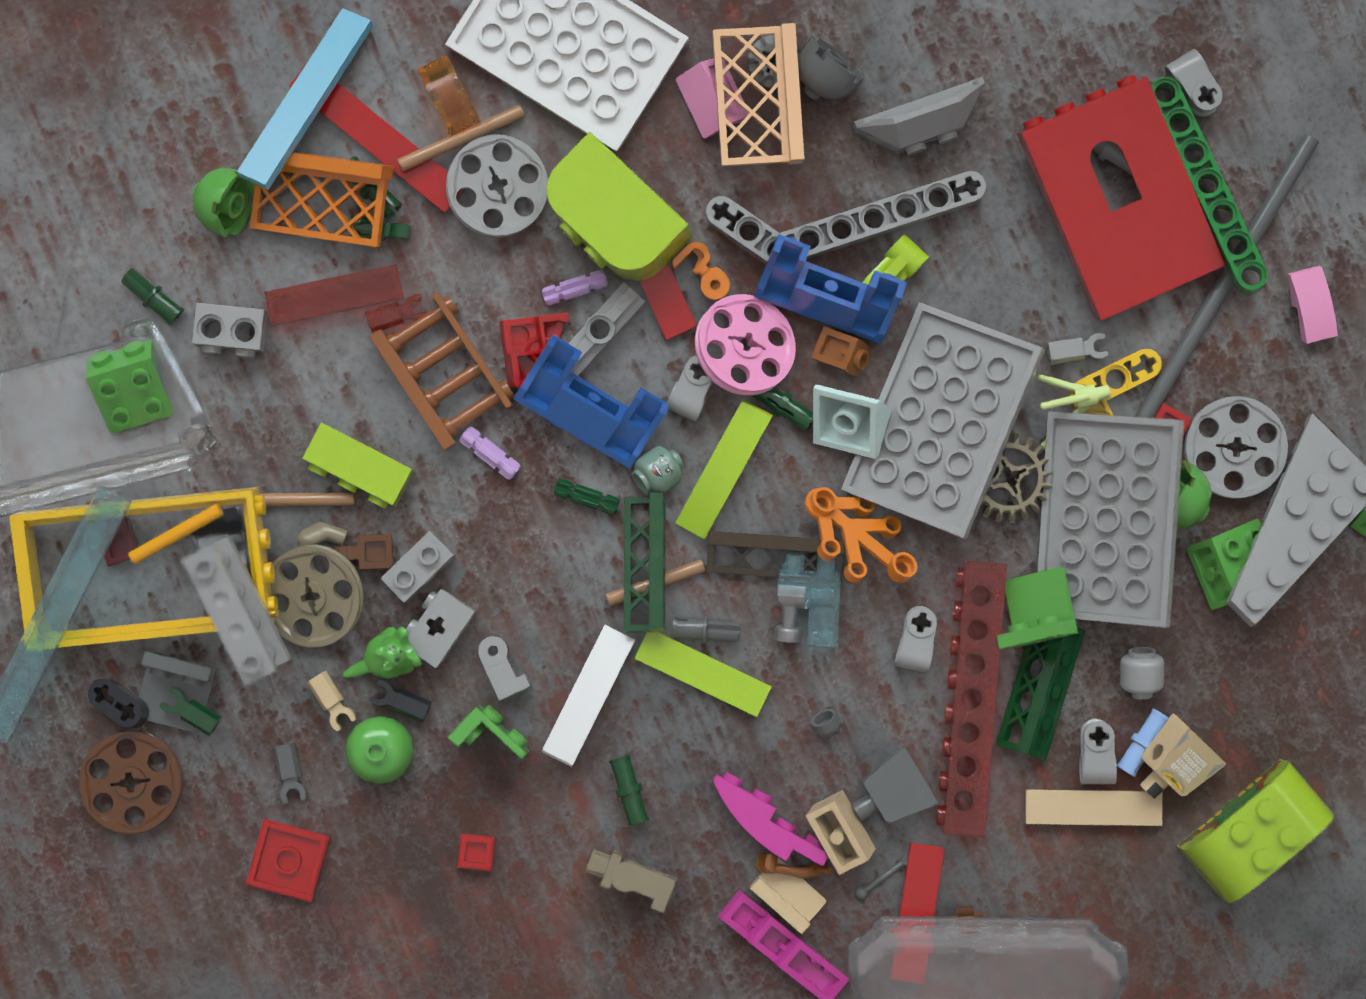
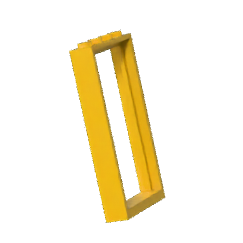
[9,487,279,651]

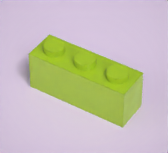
[302,422,414,509]

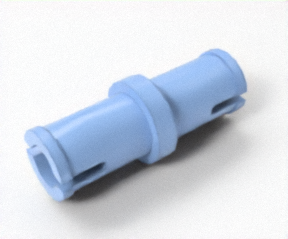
[1117,708,1169,777]

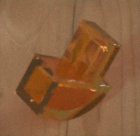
[417,54,480,137]

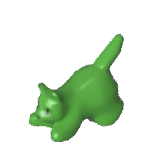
[343,626,421,679]

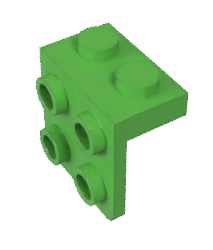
[86,339,173,433]

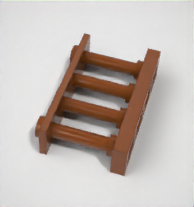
[369,291,515,452]

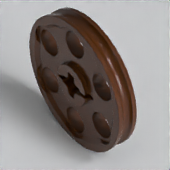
[79,731,183,834]

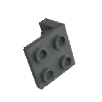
[134,651,217,733]

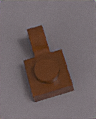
[334,534,393,570]

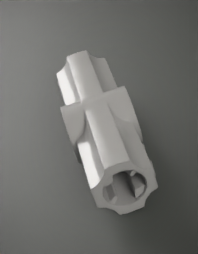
[568,282,645,376]

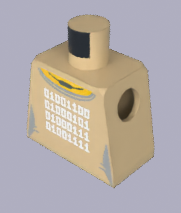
[1140,713,1226,799]

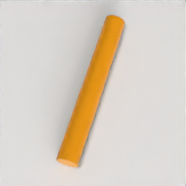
[129,503,223,564]

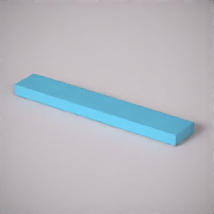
[237,8,373,190]

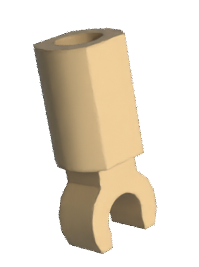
[307,671,357,731]

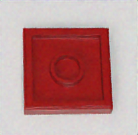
[246,818,330,903]

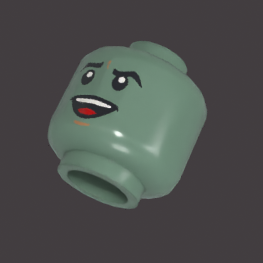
[631,446,683,494]

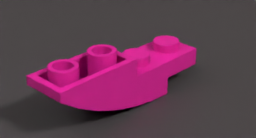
[713,772,828,866]

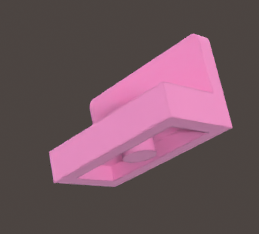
[676,58,748,138]

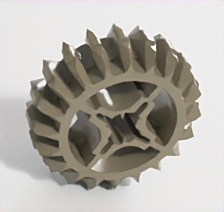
[981,432,1053,523]

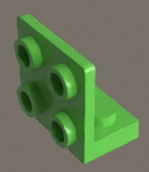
[1186,519,1261,610]
[997,567,1078,649]
[448,705,529,759]

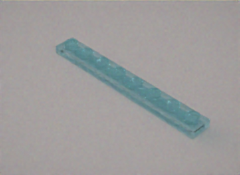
[0,485,132,743]

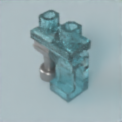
[774,552,841,647]

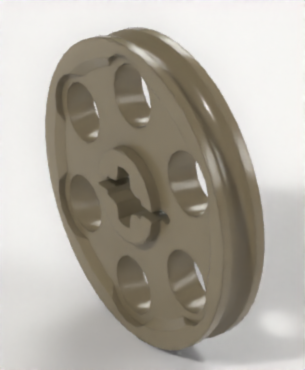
[270,544,364,647]

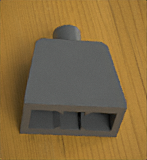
[851,746,938,824]

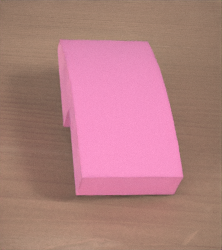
[1288,266,1338,344]

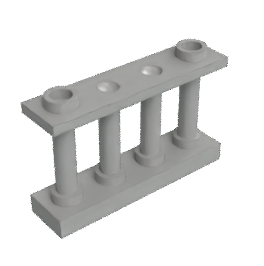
[182,535,291,686]

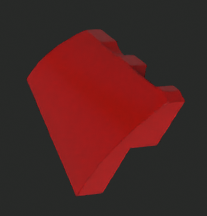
[499,312,569,388]

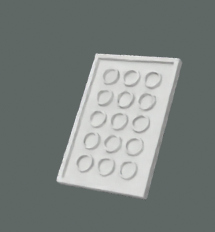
[445,0,689,153]

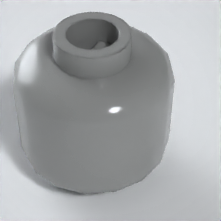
[1120,647,1164,699]

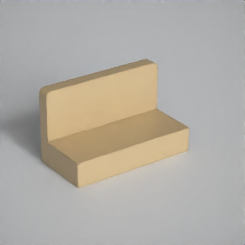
[750,857,826,934]

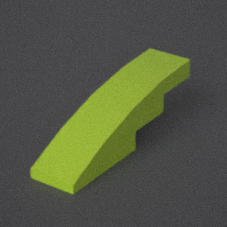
[675,399,773,540]

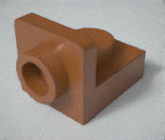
[811,327,870,377]

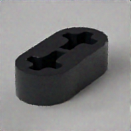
[88,679,149,728]

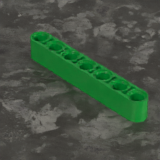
[1151,77,1268,296]

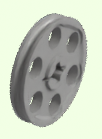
[446,135,548,237]
[1184,396,1288,498]

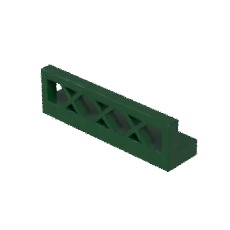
[624,492,666,633]
[995,627,1086,760]

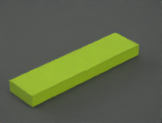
[635,632,772,717]

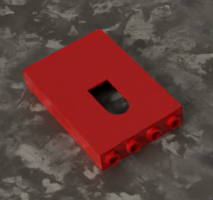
[1016,74,1226,321]

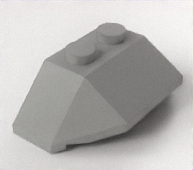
[853,77,985,155]

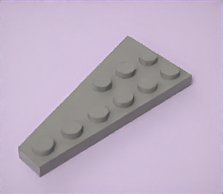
[1226,413,1366,627]

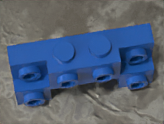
[754,234,907,344]
[514,334,669,469]

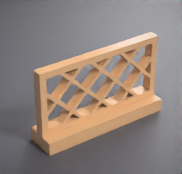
[712,23,804,167]

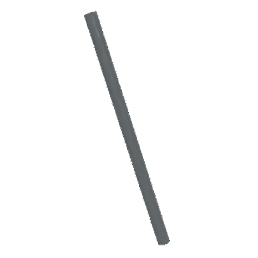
[1134,134,1319,418]

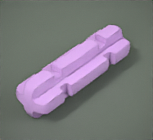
[542,270,608,306]
[460,426,520,480]

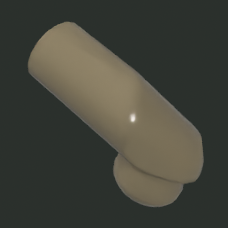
[297,522,348,547]

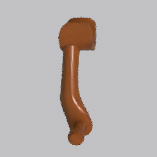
[756,852,832,879]

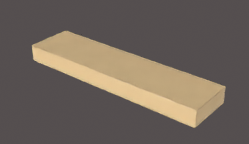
[1025,789,1162,826]

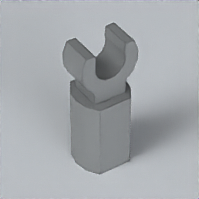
[1047,333,1108,365]

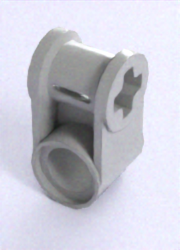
[1164,49,1223,117]
[667,355,713,422]
[895,606,937,673]
[1079,718,1117,785]

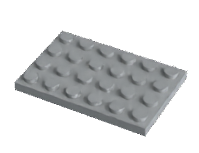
[841,302,1045,540]
[1038,411,1184,628]

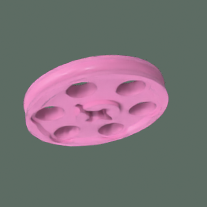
[695,294,796,395]

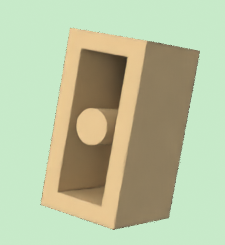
[805,790,876,875]

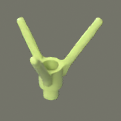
[1038,375,1111,452]

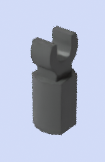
[273,742,308,804]

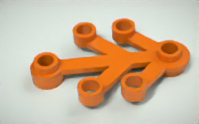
[804,487,918,583]

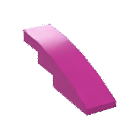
[718,889,850,999]

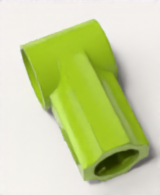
[862,234,929,284]

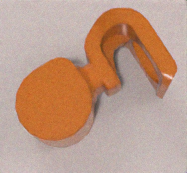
[672,242,730,302]

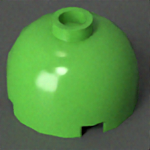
[192,167,255,237]
[1177,460,1212,530]
[345,716,414,784]

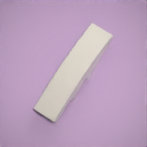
[542,625,635,767]

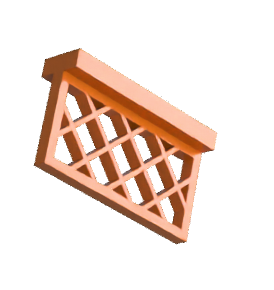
[250,152,394,247]

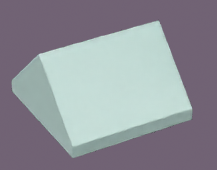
[813,384,892,459]

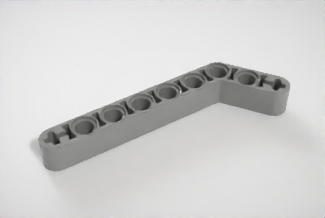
[706,171,986,265]

